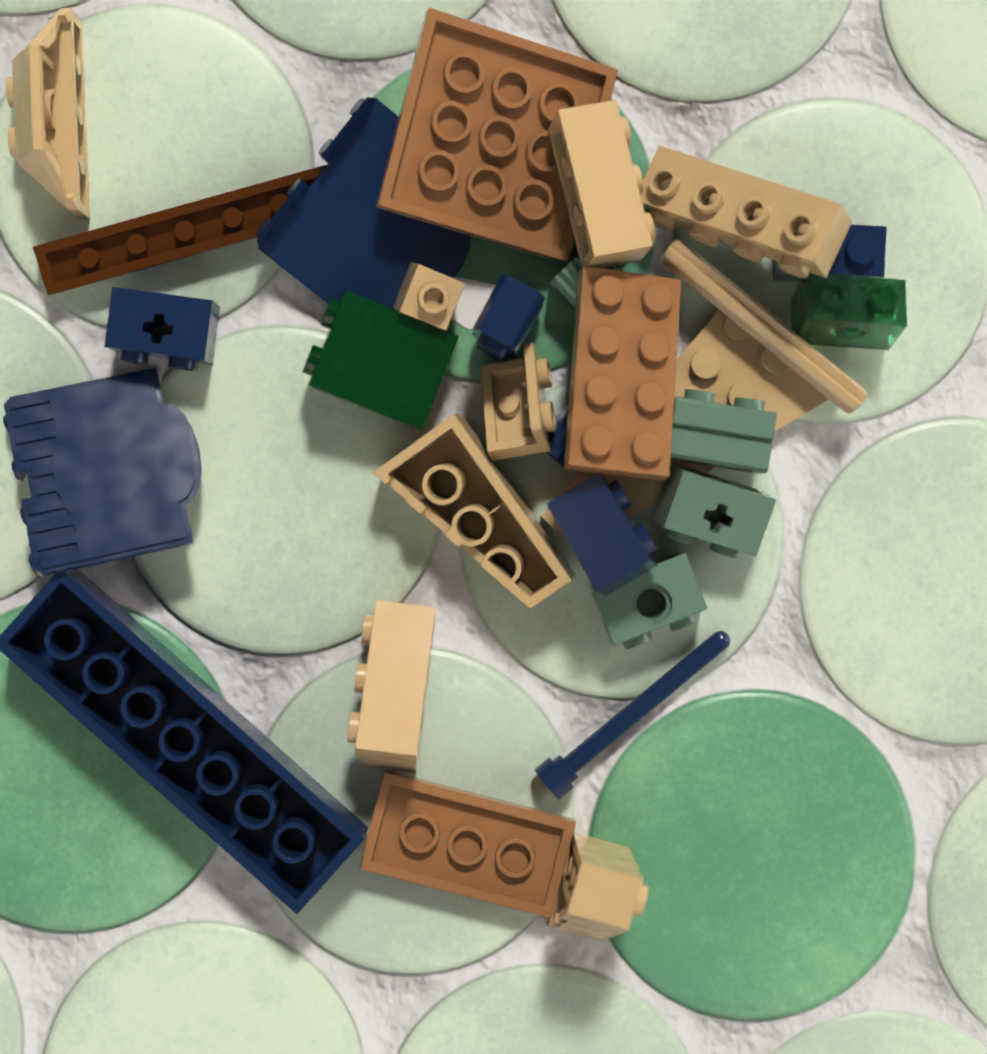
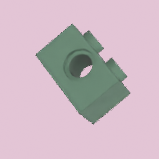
[589,552,708,649]

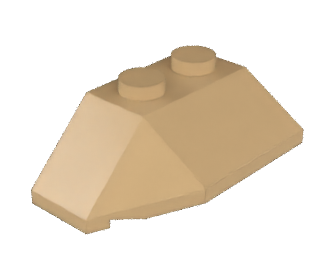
[6,8,90,219]

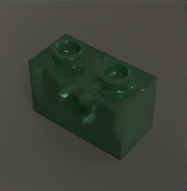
[791,273,907,350]

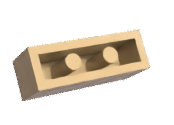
[548,100,655,268]

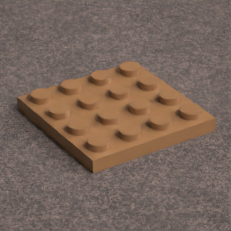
[375,7,618,264]

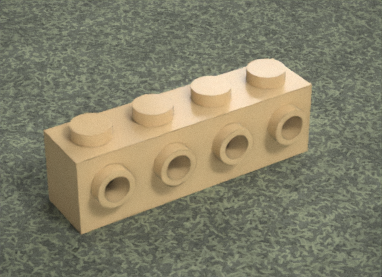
[641,146,852,279]

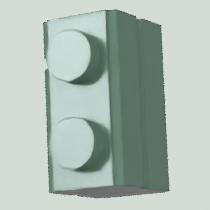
[670,389,777,474]

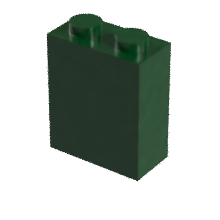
[302,290,458,430]

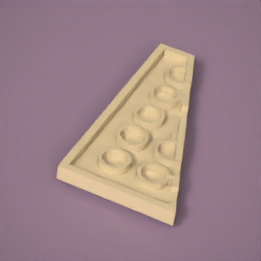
[541,310,829,538]

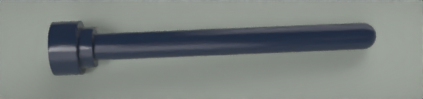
[534,631,730,800]

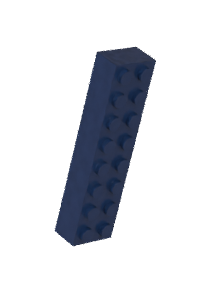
[0,569,369,914]

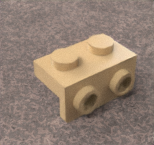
[481,342,557,461]

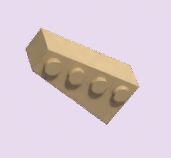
[372,413,575,609]

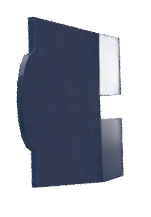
[256,97,471,311]
[3,367,202,577]

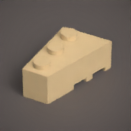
[347,600,436,773]
[547,832,648,941]

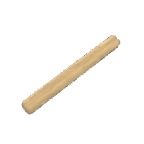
[661,239,867,414]

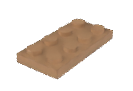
[564,266,682,481]
[359,770,576,918]

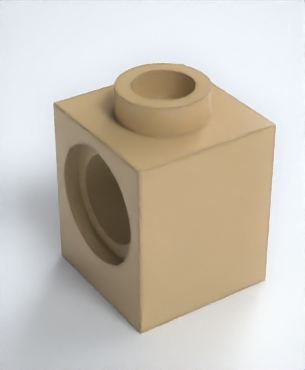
[393,262,465,330]

